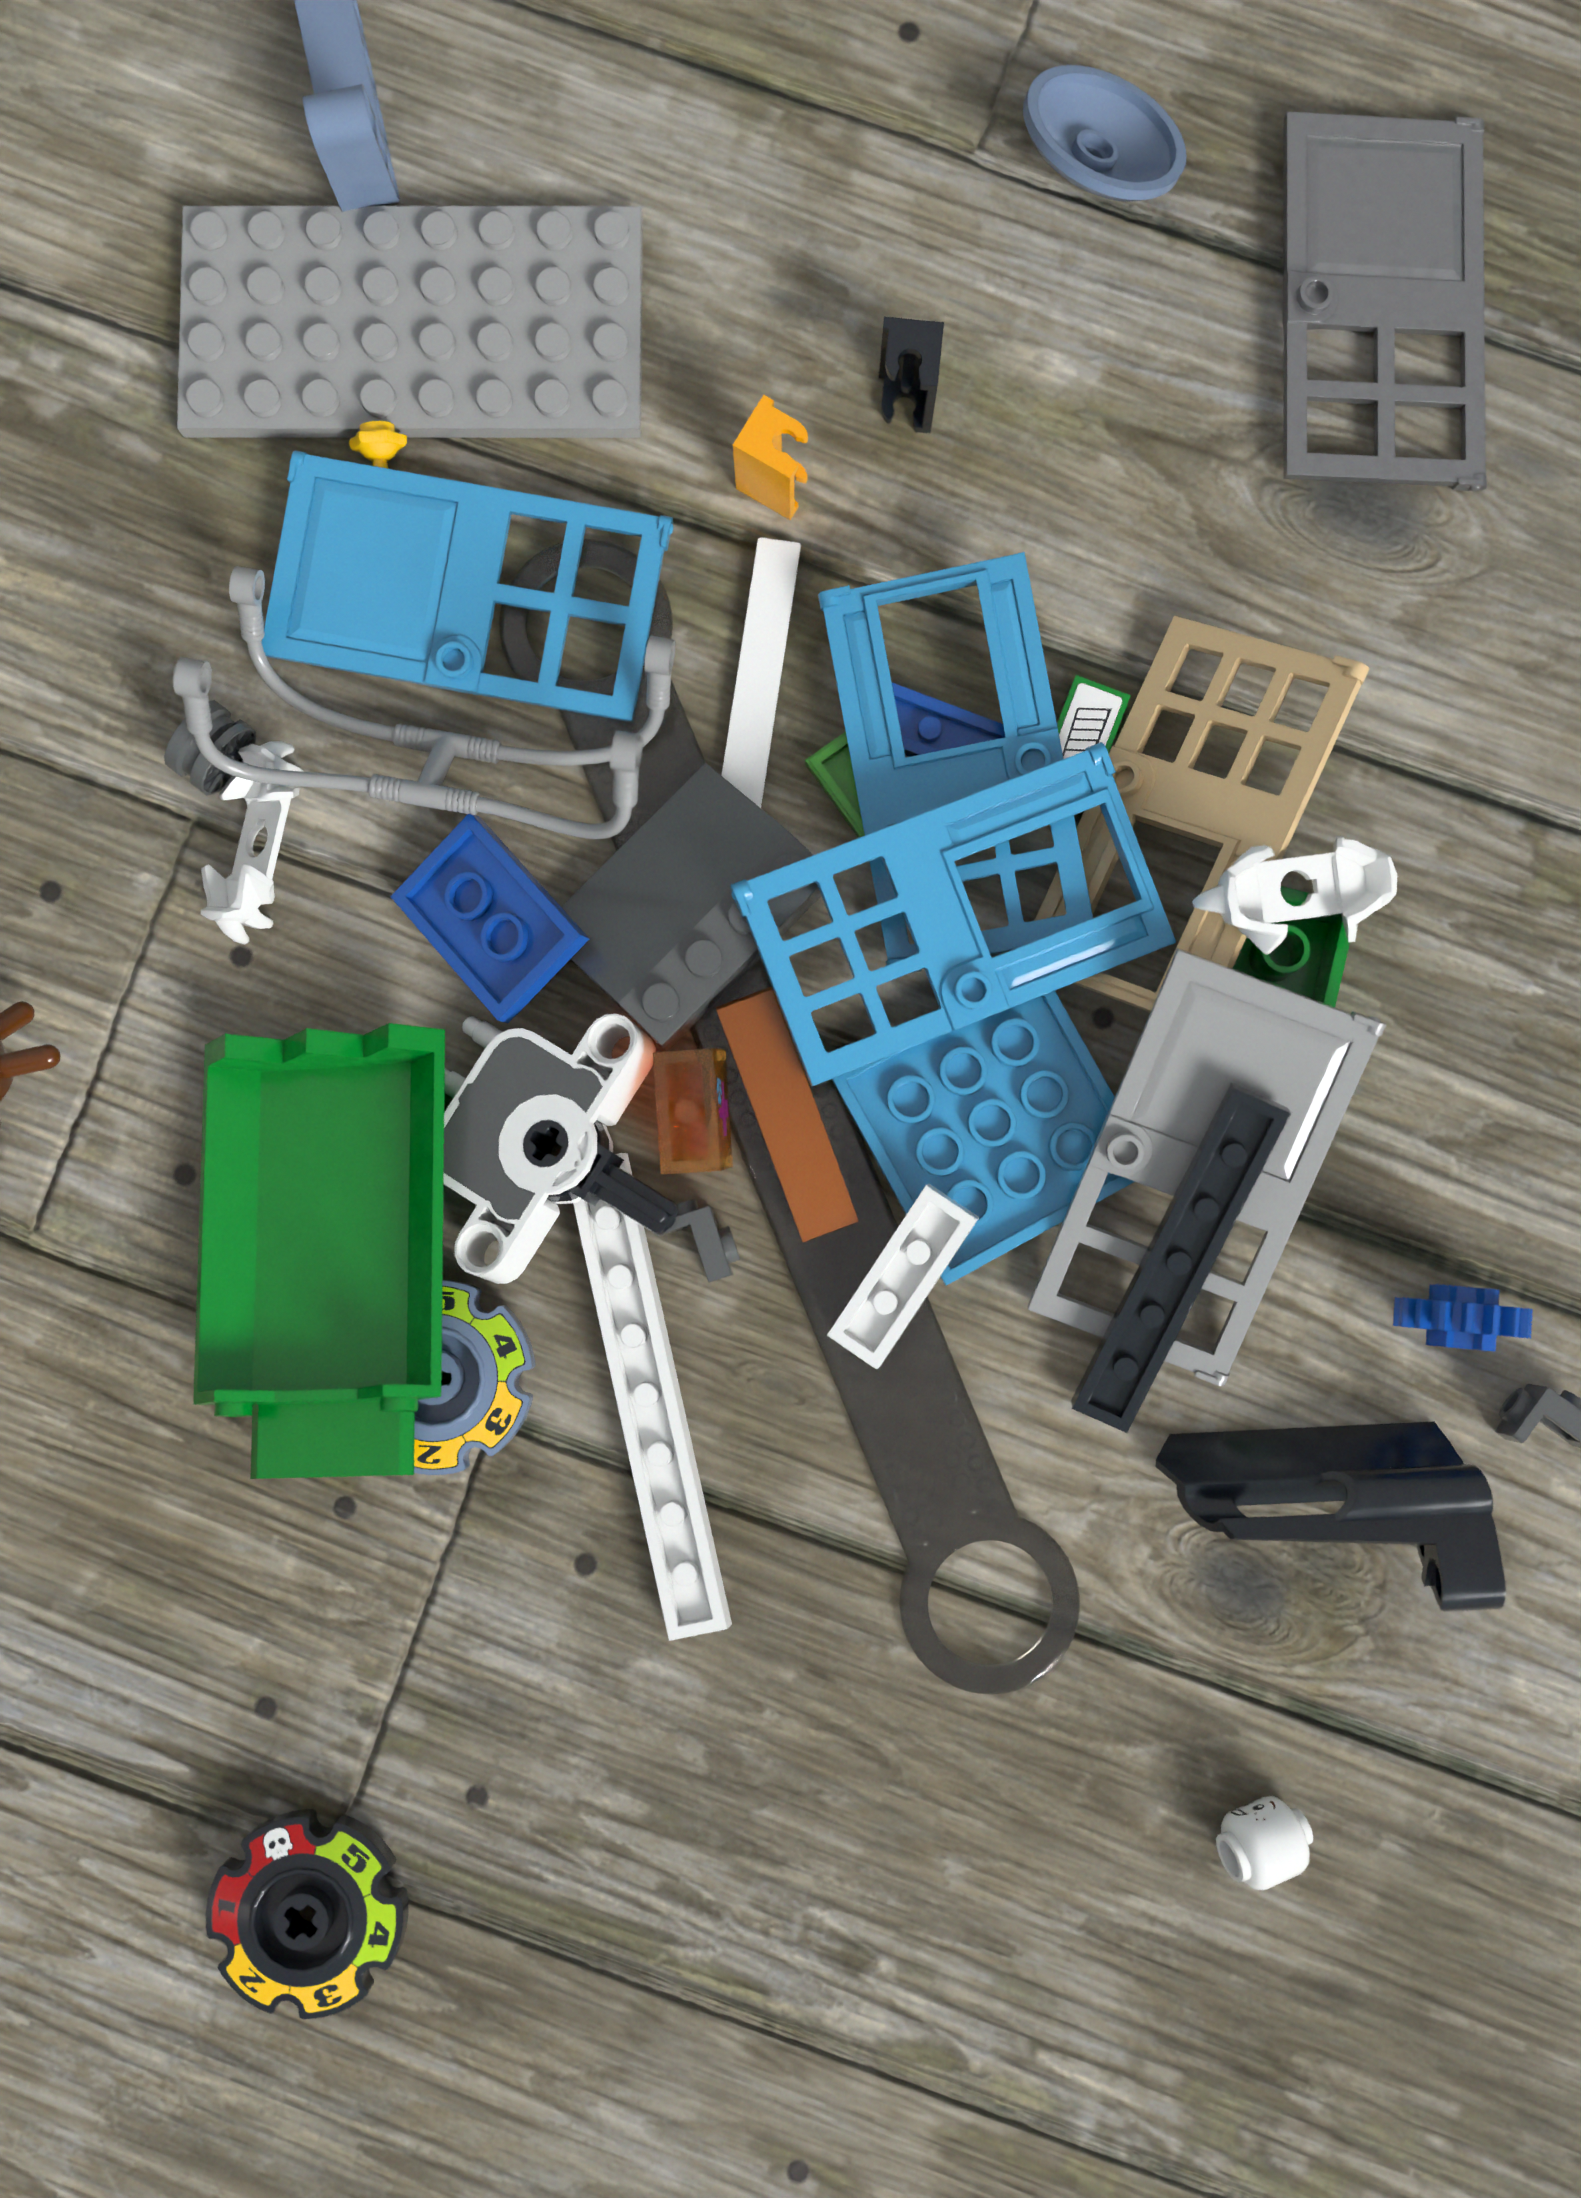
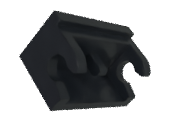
[878,317,944,434]

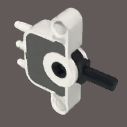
[444,1014,679,1284]

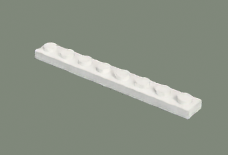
[573,1153,732,1641]

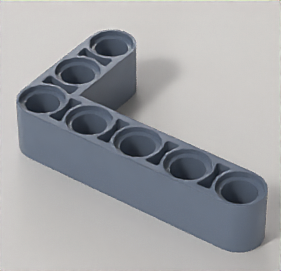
[294,0,400,212]

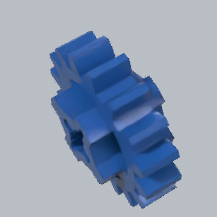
[1393,1284,1533,1352]

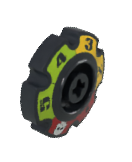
[206,1809,409,2019]

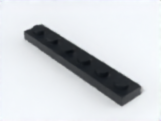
[1071,1082,1291,1433]

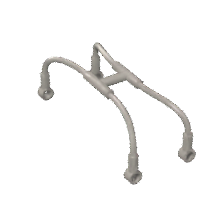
[173,566,676,839]

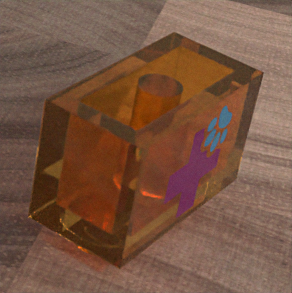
[653,1048,733,1174]

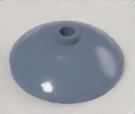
[1023,65,1186,202]

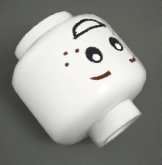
[1216,1796,1313,1890]

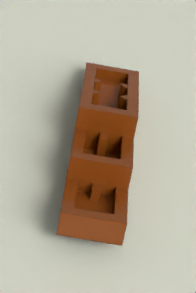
[715,986,859,1242]

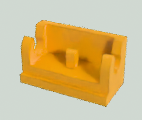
[733,394,808,520]

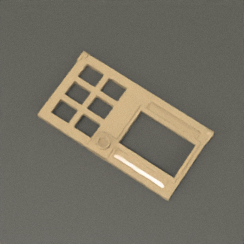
[1034,616,1369,1012]

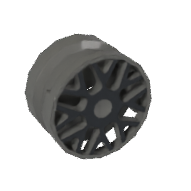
[164,700,256,796]

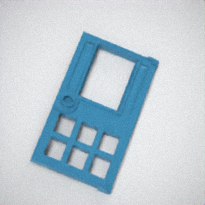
[818,552,1093,974]
[730,742,1176,1086]

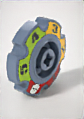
[414,1280,536,1475]

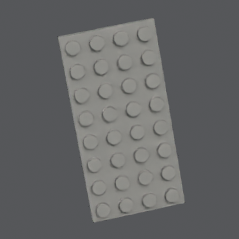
[177,206,643,438]

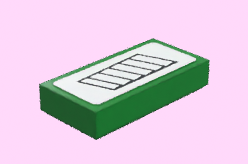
[1057,675,1131,759]

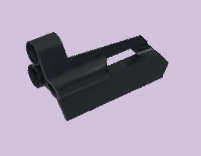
[1155,1421,1506,1612]

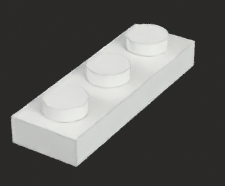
[827,1184,980,1370]

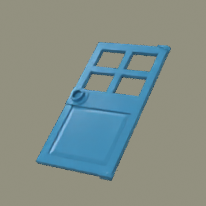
[262,450,674,722]

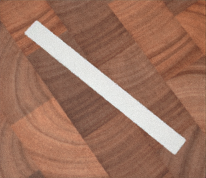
[722,537,801,808]

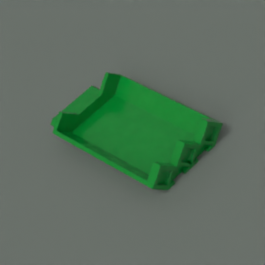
[193,1023,445,1479]

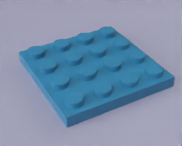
[831,991,1135,1286]

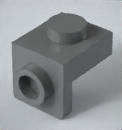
[655,1199,740,1283]
[1495,1384,1581,1448]

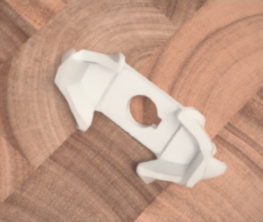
[201,741,304,945]
[1193,836,1397,954]

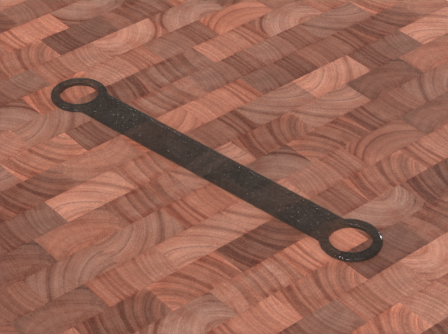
[499,539,1080,1695]

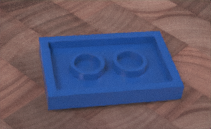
[390,814,589,1024]

